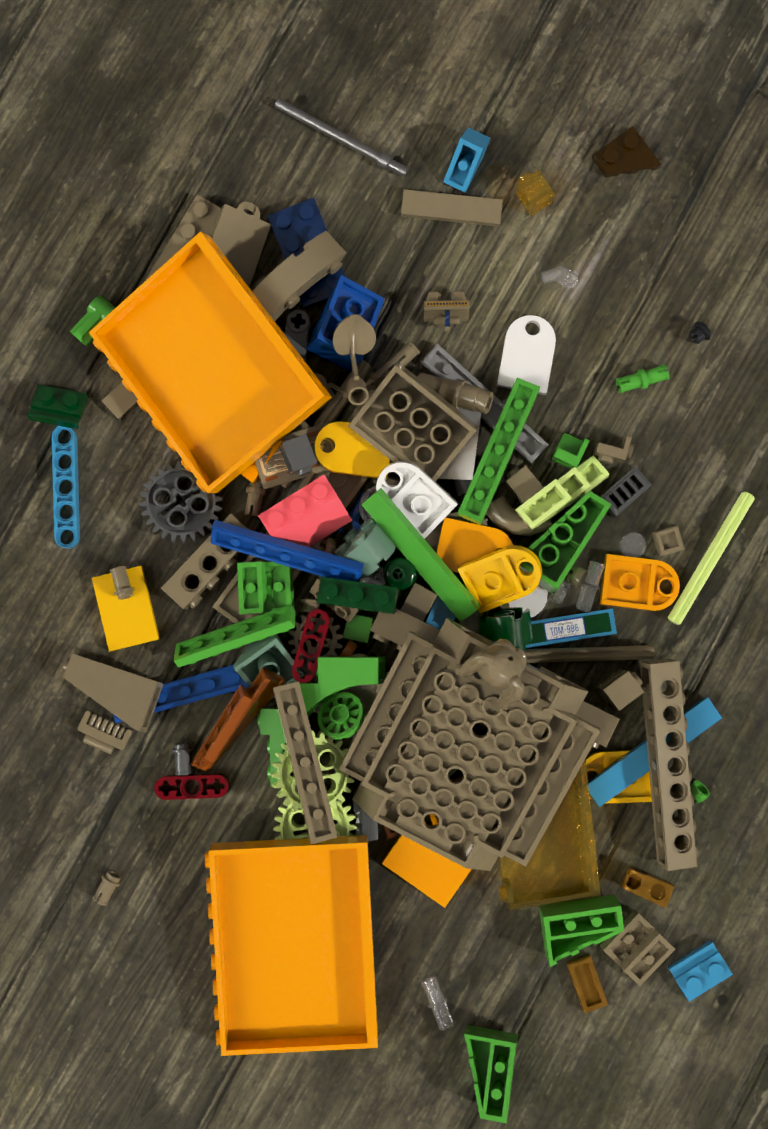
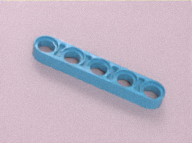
[52,426,80,549]

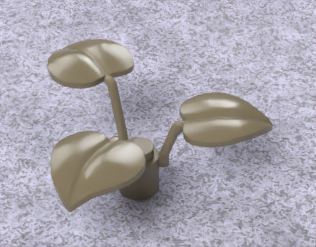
[314,314,387,410]

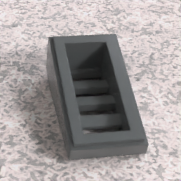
[600,466,652,518]

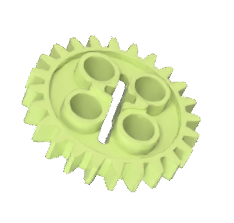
[270,730,355,815]
[273,786,357,840]

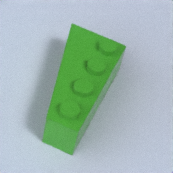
[520,491,612,594]

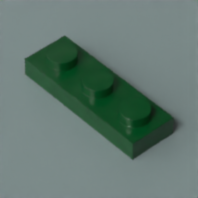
[317,577,399,615]

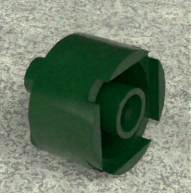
[478,607,533,650]

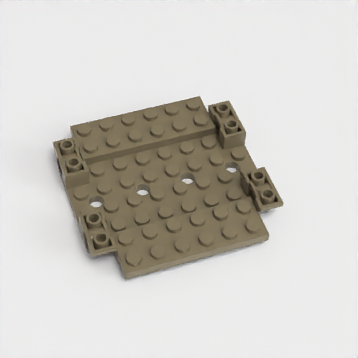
[339,618,601,871]

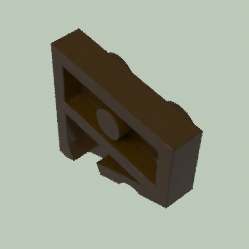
[592,126,661,178]

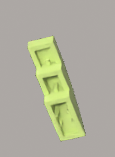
[515,455,609,530]

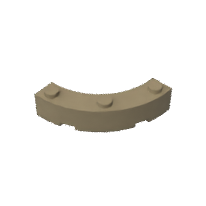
[252,231,346,321]

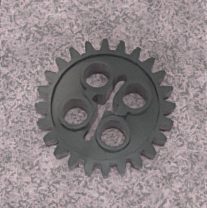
[139,461,222,544]

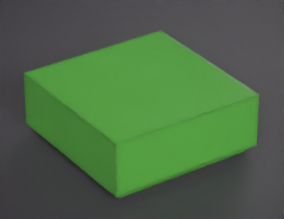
[343,615,373,643]

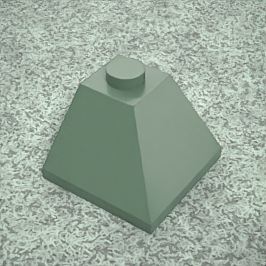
[233,634,305,697]

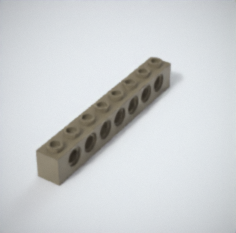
[640,658,699,871]

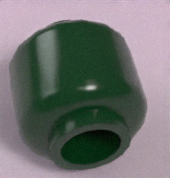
[383,556,419,590]

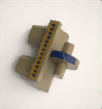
[424,292,470,332]

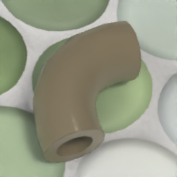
[486,496,552,536]

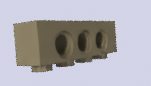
[161,514,248,610]

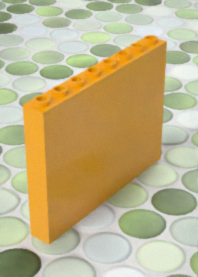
[89,231,332,493]
[205,835,378,1056]

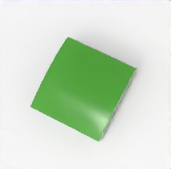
[237,561,294,614]

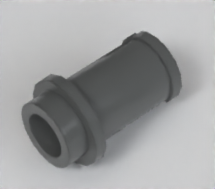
[172,742,192,775]

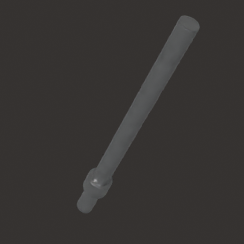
[275,98,409,177]

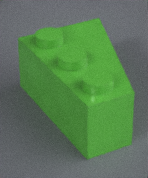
[539,894,624,967]
[464,1025,518,1123]

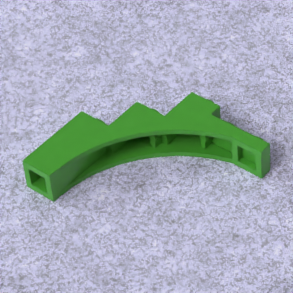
[257,656,386,787]

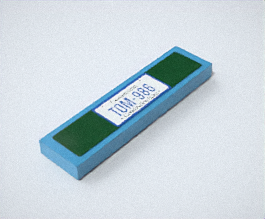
[526,609,617,648]

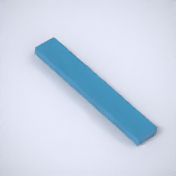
[583,697,722,807]

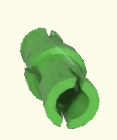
[616,364,669,394]

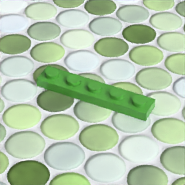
[174,604,296,668]

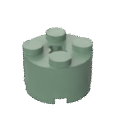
[334,518,396,579]

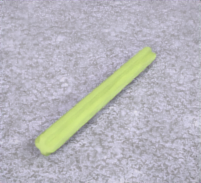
[668,491,755,625]

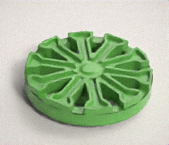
[318,692,366,740]

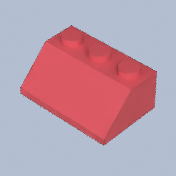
[258,475,352,547]

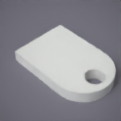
[497,315,556,395]
[376,461,458,539]

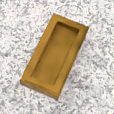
[566,954,608,1014]

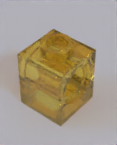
[515,170,555,216]

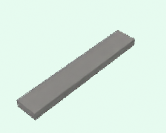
[420,343,549,464]

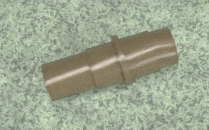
[418,372,493,414]

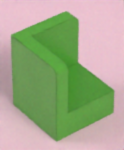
[551,433,590,469]

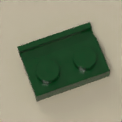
[27,384,88,429]

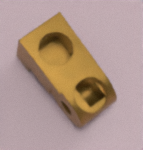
[621,867,675,908]

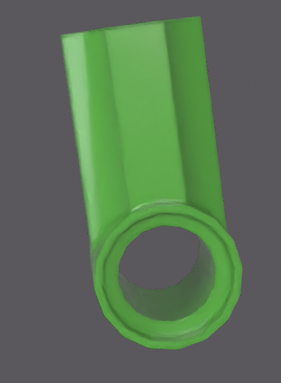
[70,295,116,348]

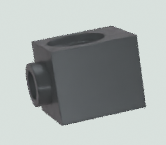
[279,434,318,477]

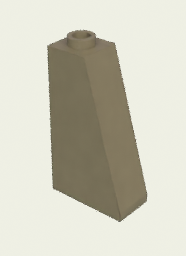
[63,653,164,733]

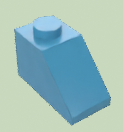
[443,127,491,193]

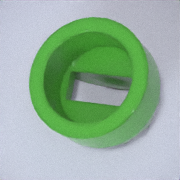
[690,780,710,803]

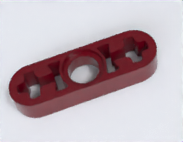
[292,609,330,683]
[154,773,230,800]

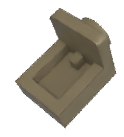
[592,435,634,464]

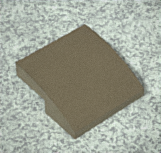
[600,909,675,986]

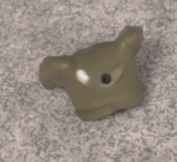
[455,639,527,710]

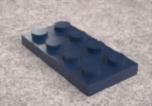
[268,198,345,310]

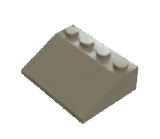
[348,363,479,482]

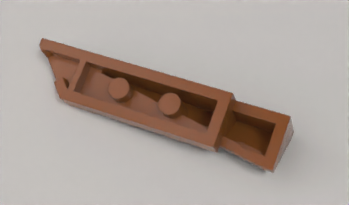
[191,667,287,772]

